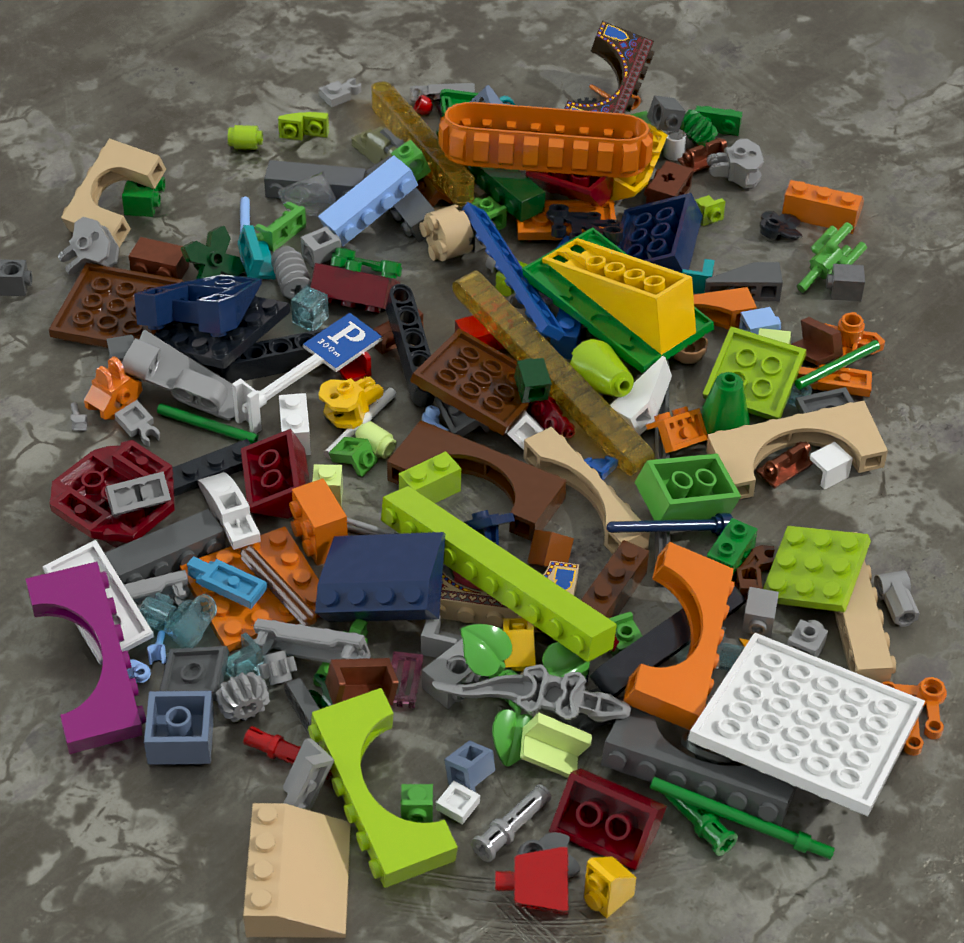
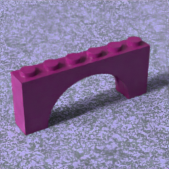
[26,561,146,754]

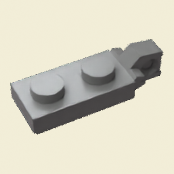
[410,83,475,102]

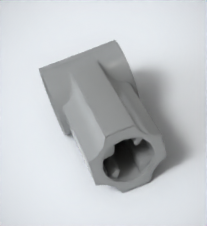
[874,570,920,627]

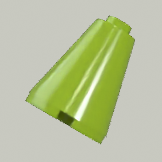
[567,339,634,397]

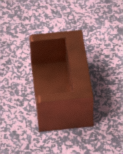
[325,658,399,705]

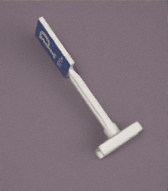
[232,313,382,434]

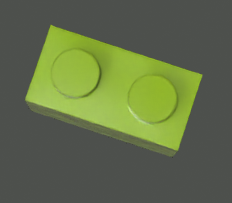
[399,451,461,503]

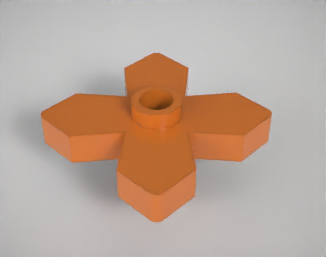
[825,312,885,365]

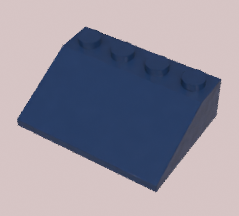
[617,193,703,273]
[315,532,445,622]

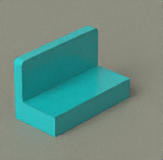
[237,225,276,280]

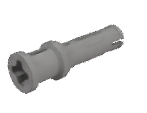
[471,784,552,862]

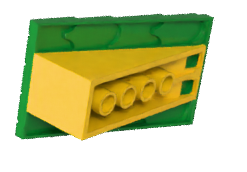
[522,227,714,374]

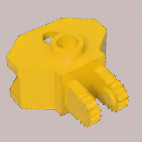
[318,377,384,429]

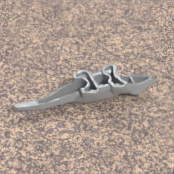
[432,664,631,722]

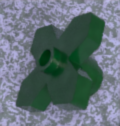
[181,226,245,279]

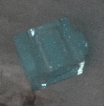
[291,285,329,331]

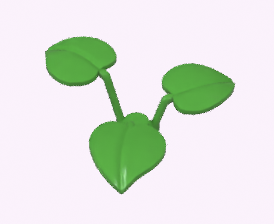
[460,624,590,766]

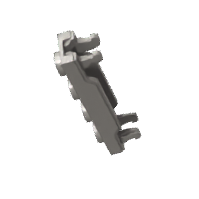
[74,570,190,624]
[253,619,371,663]

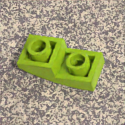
[278,112,329,141]

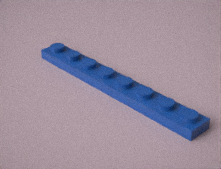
[462,202,565,341]

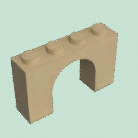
[61,139,166,248]

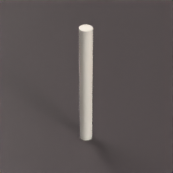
[324,388,396,460]

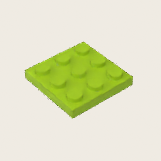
[703,326,806,420]
[763,526,871,612]

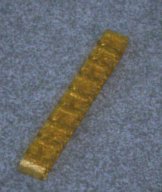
[371,81,474,206]

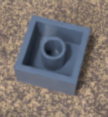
[144,691,214,764]

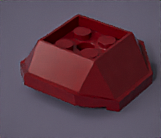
[49,440,175,548]

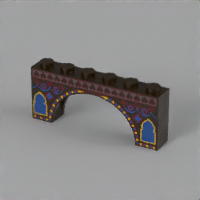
[564,21,655,114]

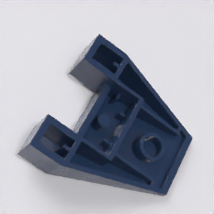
[134,275,262,337]

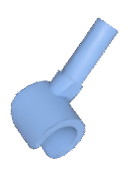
[147,630,167,665]

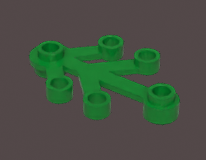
[330,247,402,279]

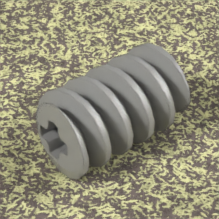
[271,246,311,300]

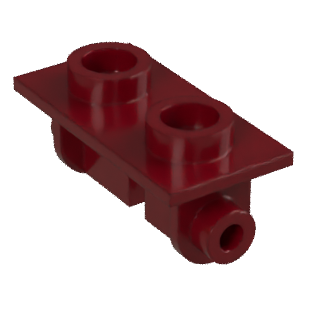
[529,397,575,438]

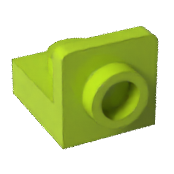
[695,195,726,226]

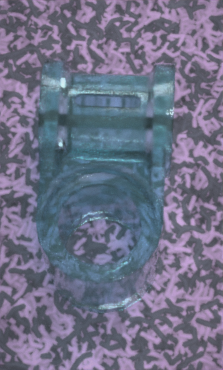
[163,594,217,648]

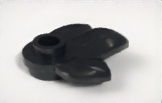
[760,211,803,239]

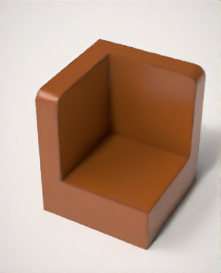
[527,529,574,567]

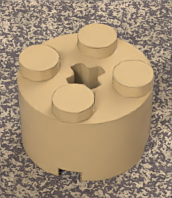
[419,204,474,261]

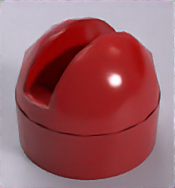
[413,94,433,115]

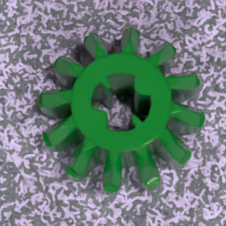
[680,109,718,147]

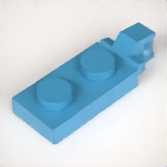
[187,556,267,609]

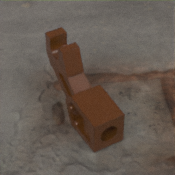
[733,545,775,603]

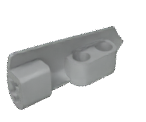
[122,330,235,421]

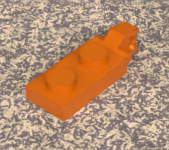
[797,364,872,397]

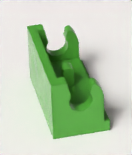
[254,202,306,252]

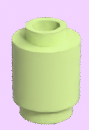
[355,421,397,459]

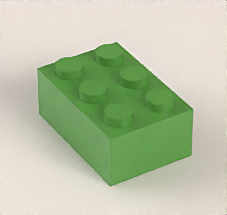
[635,453,741,520]

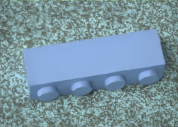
[318,155,418,246]

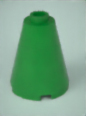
[701,372,750,434]

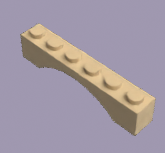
[524,427,650,554]

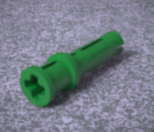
[663,794,738,856]

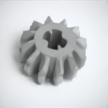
[216,672,270,722]

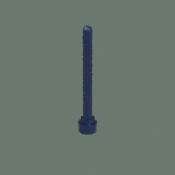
[606,513,733,536]

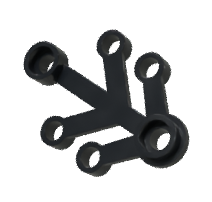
[546,204,623,246]

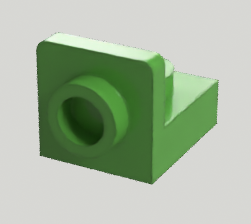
[328,437,378,476]
[401,784,433,823]

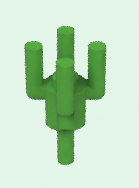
[796,222,867,293]

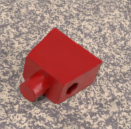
[495,847,569,915]

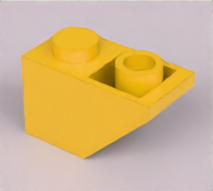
[584,857,637,918]

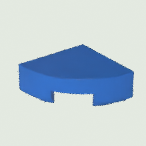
[584,456,618,480]

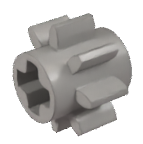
[258,650,297,685]

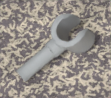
[70,402,88,431]

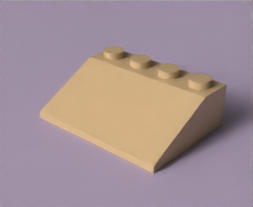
[243,803,351,938]

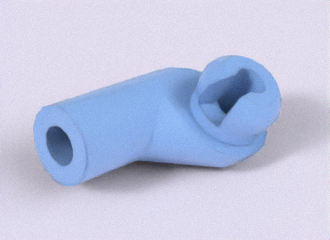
[422,405,450,432]
[127,659,151,683]

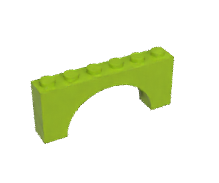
[308,688,458,888]

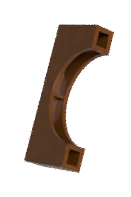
[387,420,567,541]

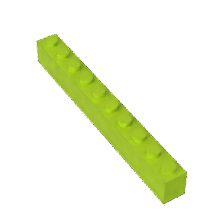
[381,486,617,662]

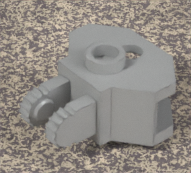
[706,139,764,188]
[58,217,119,275]

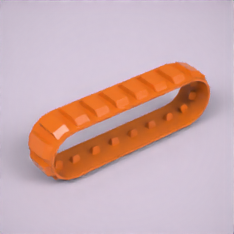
[439,102,653,178]

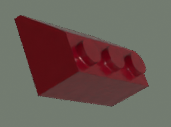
[526,171,614,207]
[309,263,400,313]
[241,429,310,519]
[549,769,667,870]

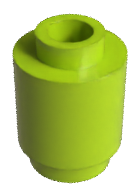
[228,125,263,150]

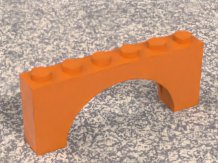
[623,542,734,730]

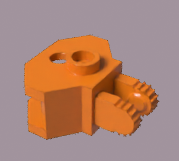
[84,356,143,420]

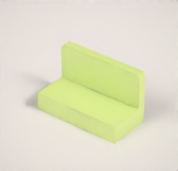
[520,713,592,778]

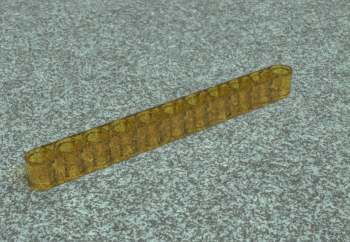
[452,270,655,476]

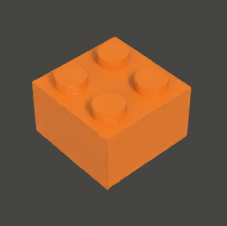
[289,478,348,566]

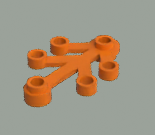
[882,677,947,756]

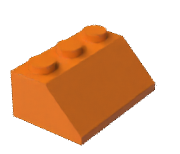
[782,180,864,234]

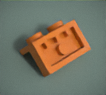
[646,406,708,453]

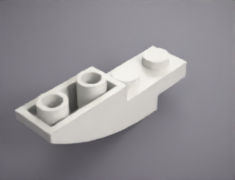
[198,472,261,550]

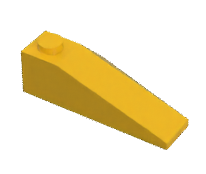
[609,124,667,201]

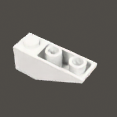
[608,356,672,437]

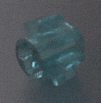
[140,592,177,631]

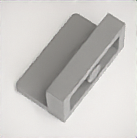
[283,738,334,810]

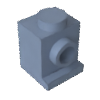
[444,740,496,792]

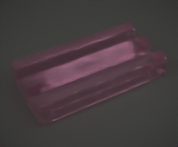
[390,651,424,709]

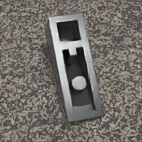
[704,262,783,301]

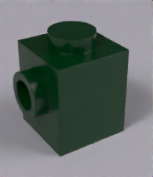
[514,358,552,403]

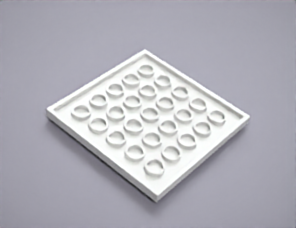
[688,633,925,816]

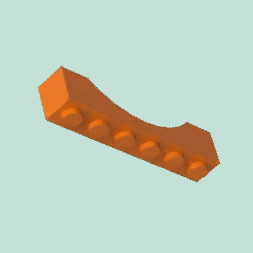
[693,287,757,330]

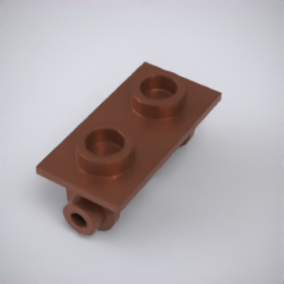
[677,138,727,173]
[756,441,814,488]

